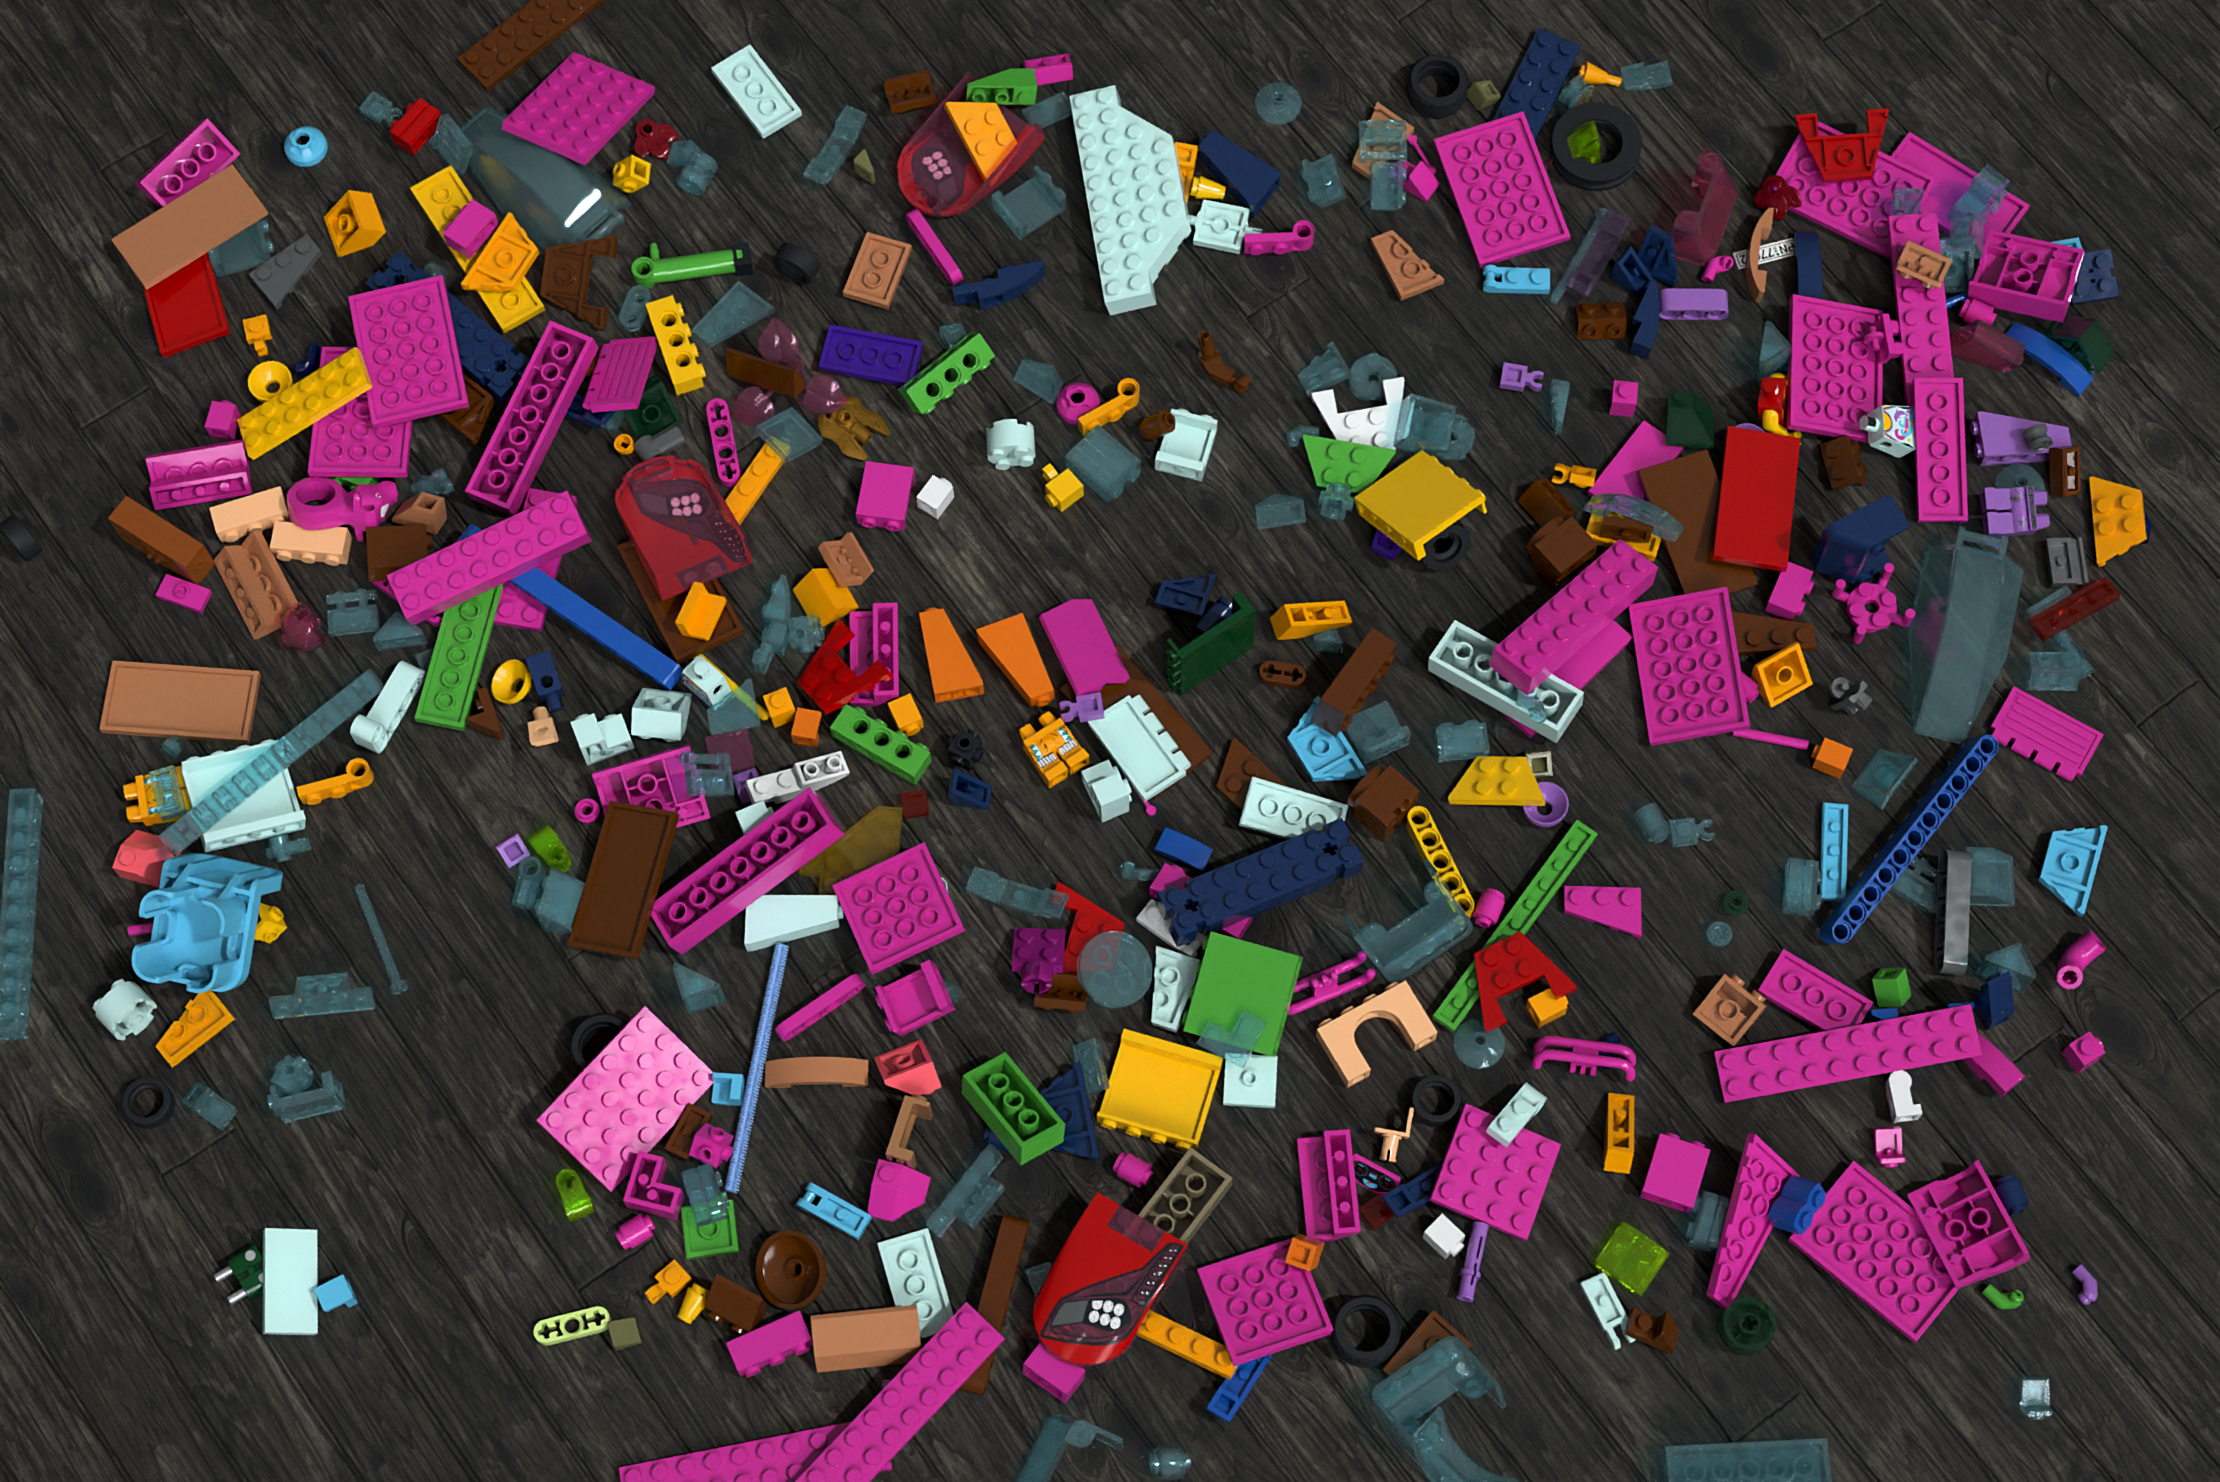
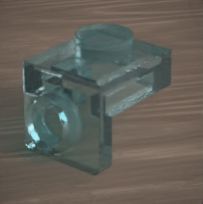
[2020,1377,2053,1420]

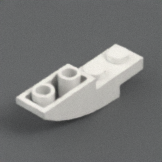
[745,751,850,805]

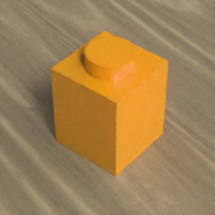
[763,687,796,728]
[887,694,924,736]
[1526,988,1568,1028]

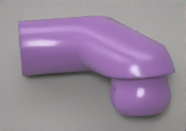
[2072,1264,2098,1305]

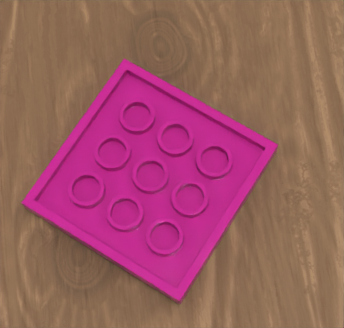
[832,842,965,975]
[1429,1104,1561,1241]
[1197,1238,1334,1367]

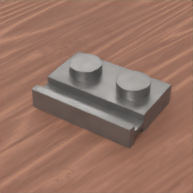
[2044,537,2089,587]

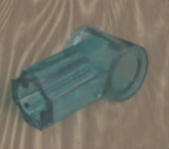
[512,856,546,910]

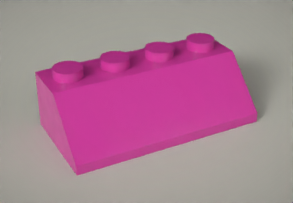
[134,118,240,209]

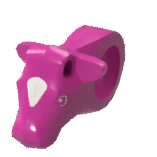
[287,476,399,541]

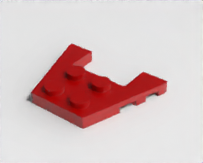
[1794,108,1889,183]
[797,619,894,714]
[1052,882,1125,975]
[1474,932,1577,1033]

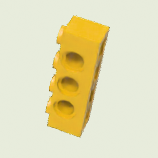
[645,295,706,395]

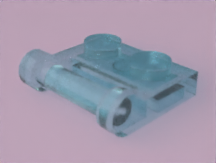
[429,113,474,176]
[1358,120,1407,163]
[680,751,734,797]

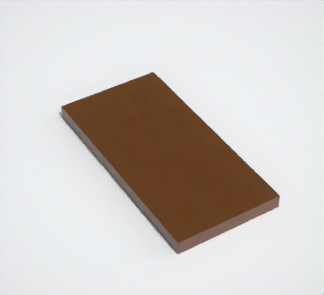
[1637,449,1758,595]
[617,516,745,664]
[1060,645,1212,800]
[567,801,680,960]

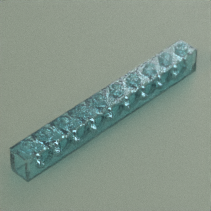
[0,788,43,1040]

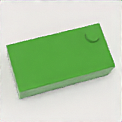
[962,1052,1065,1166]

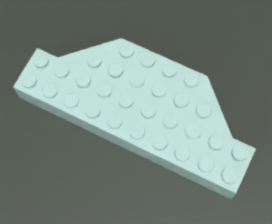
[1069,85,1192,315]

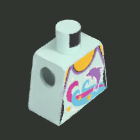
[1859,405,1916,458]
[682,655,733,712]

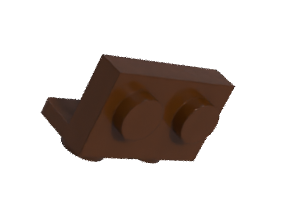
[883,69,937,114]
[1575,302,1627,340]
[1820,435,1868,491]
[1034,972,1090,1013]

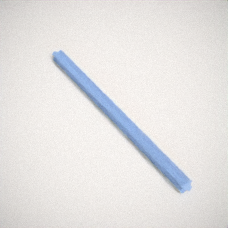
[724,943,789,1193]

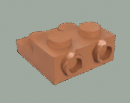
[1693,973,1767,1047]

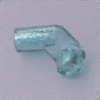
[1286,425,1319,447]
[1516,693,1547,723]
[1121,862,1159,881]

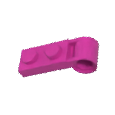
[1244,220,1314,255]

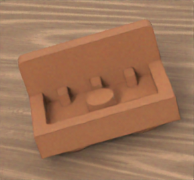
[1895,240,1953,290]
[818,532,874,587]

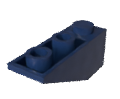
[1973,971,2014,1031]

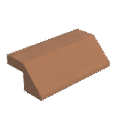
[213,530,301,639]
[811,1305,922,1373]

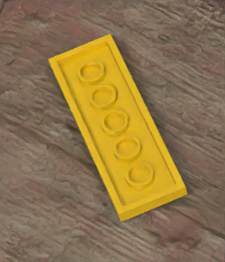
[237,347,373,460]

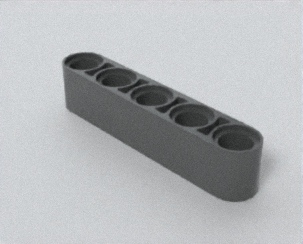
[1934,849,1972,976]

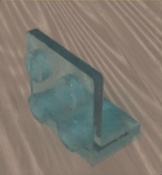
[1347,701,1411,764]

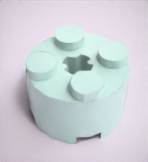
[986,419,1035,470]
[93,979,157,1040]

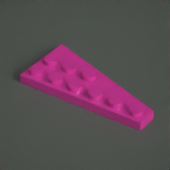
[1706,1133,1800,1310]

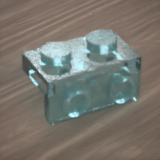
[1301,154,1347,209]
[1370,161,1406,211]
[2025,652,2082,691]

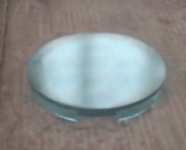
[1077,931,1152,1008]

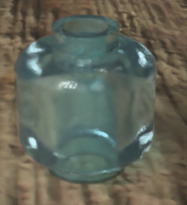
[1149,1444,1190,1481]

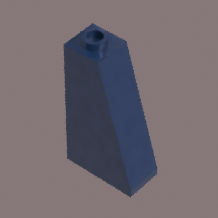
[1197,129,1282,218]

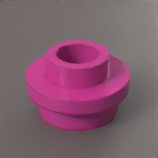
[574,798,600,823]

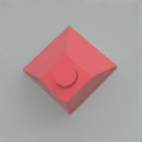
[112,830,185,887]
[874,1039,941,1095]

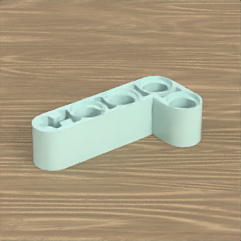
[350,661,425,754]

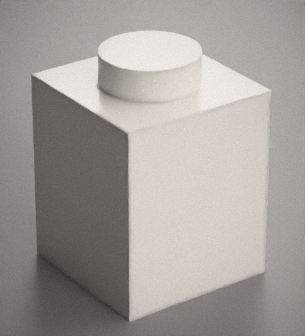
[916,475,954,519]
[1422,1213,1465,1259]

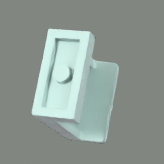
[1155,409,1217,481]

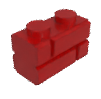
[389,98,444,155]

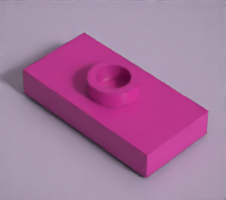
[156,574,212,614]

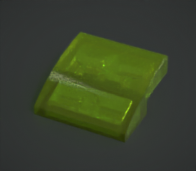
[1594,1222,1670,1296]

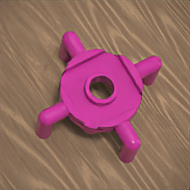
[1832,563,1915,644]

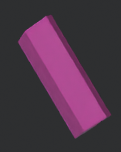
[145,439,252,510]
[1039,599,1130,696]
[850,602,899,707]
[1297,1129,1361,1242]

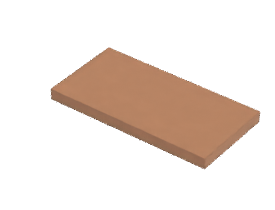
[111,164,268,290]
[99,660,261,744]

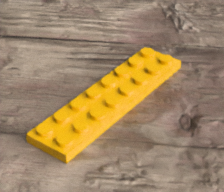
[410,165,545,333]

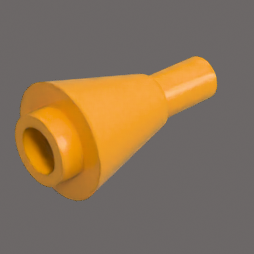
[1577,61,1622,87]

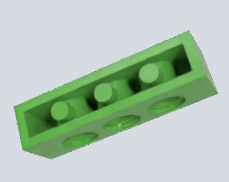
[898,332,995,414]
[830,704,932,785]

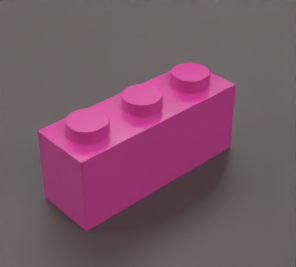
[726,1310,813,1377]

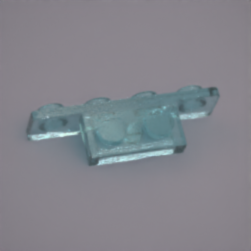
[269,972,376,1019]
[926,1143,1006,1238]

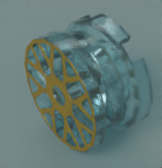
[1559,75,1595,109]

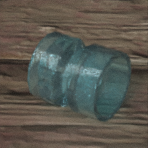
[676,151,718,196]

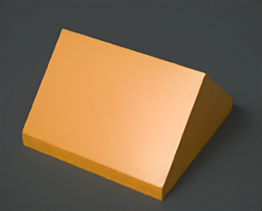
[793,568,859,631]
[1750,642,1813,708]

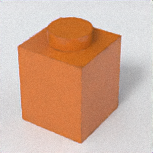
[1811,738,1853,779]

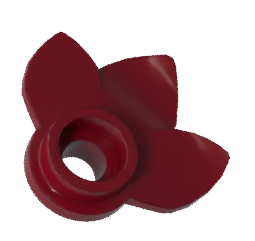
[633,119,679,160]
[1754,175,1802,221]

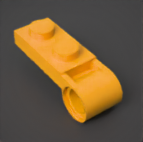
[1078,378,1139,436]
[296,758,374,805]

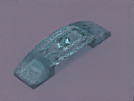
[802,105,867,186]
[1584,493,1684,542]
[966,866,1069,919]

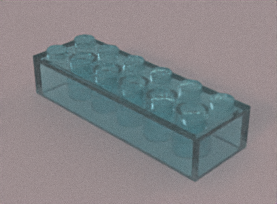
[1661,1438,1832,1482]

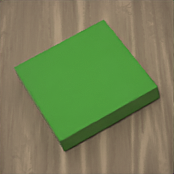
[681,1200,739,1260]

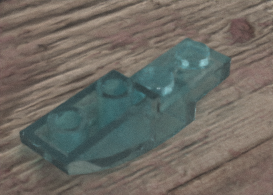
[752,574,792,675]

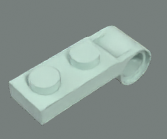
[1486,1082,1547,1148]

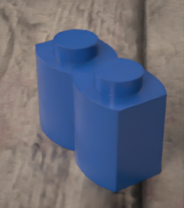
[1768,1175,1826,1235]

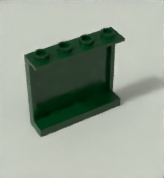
[1165,591,1256,696]

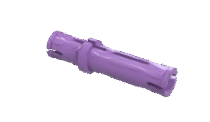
[1456,1221,1489,1302]

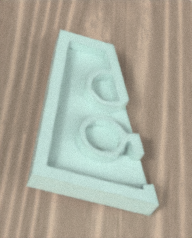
[1151,946,1202,1033]

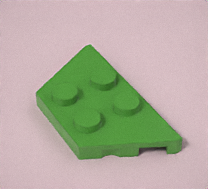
[1303,434,1396,494]

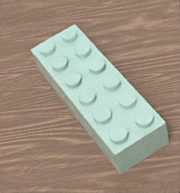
[1428,620,1584,743]

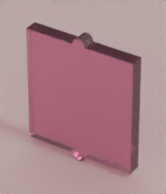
[705,729,755,777]

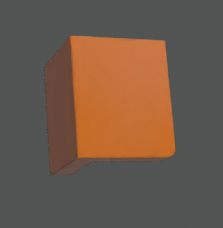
[791,707,822,748]
[1285,1234,1325,1271]

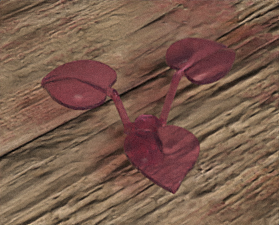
[735,318,848,426]

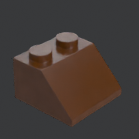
[704,1273,768,1336]

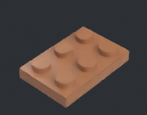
[843,232,912,310]

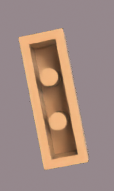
[209,486,292,543]
[270,521,352,566]

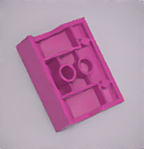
[1968,230,2085,323]
[592,743,711,828]
[1907,1160,2031,1289]

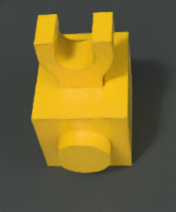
[1042,463,1084,512]

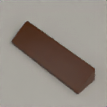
[725,348,806,398]

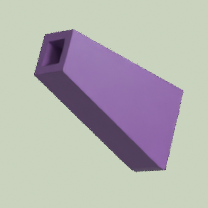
[1970,411,2072,466]

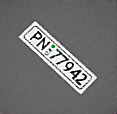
[1733,238,1794,269]

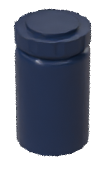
[1192,597,1232,637]

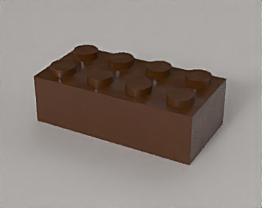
[1311,628,1397,737]

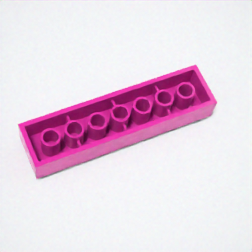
[465,321,598,516]
[387,490,592,626]
[1489,539,1658,695]
[651,787,845,955]

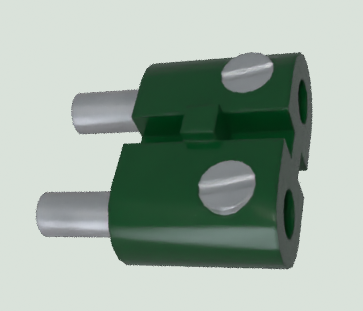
[214,1243,263,1305]

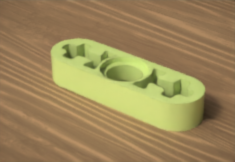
[534,1306,611,1346]

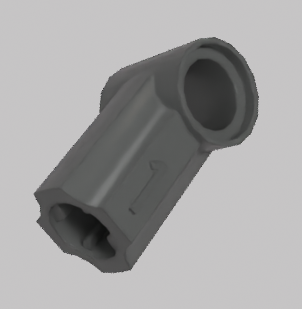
[633,424,686,467]

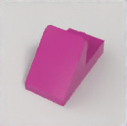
[1387,157,1439,202]

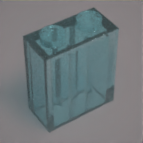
[1064,425,1141,503]

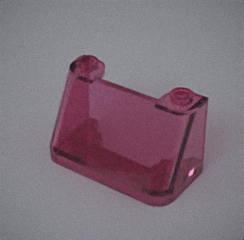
[1671,148,1738,266]

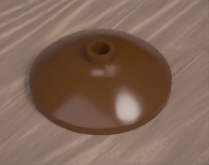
[756,1230,827,1310]

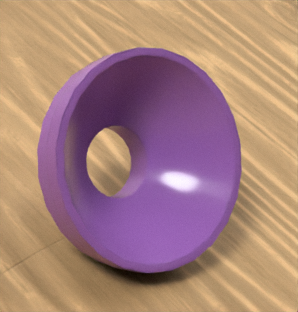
[1523,782,1569,827]

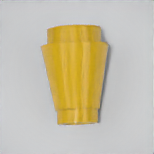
[1190,176,1226,200]
[677,1283,710,1324]

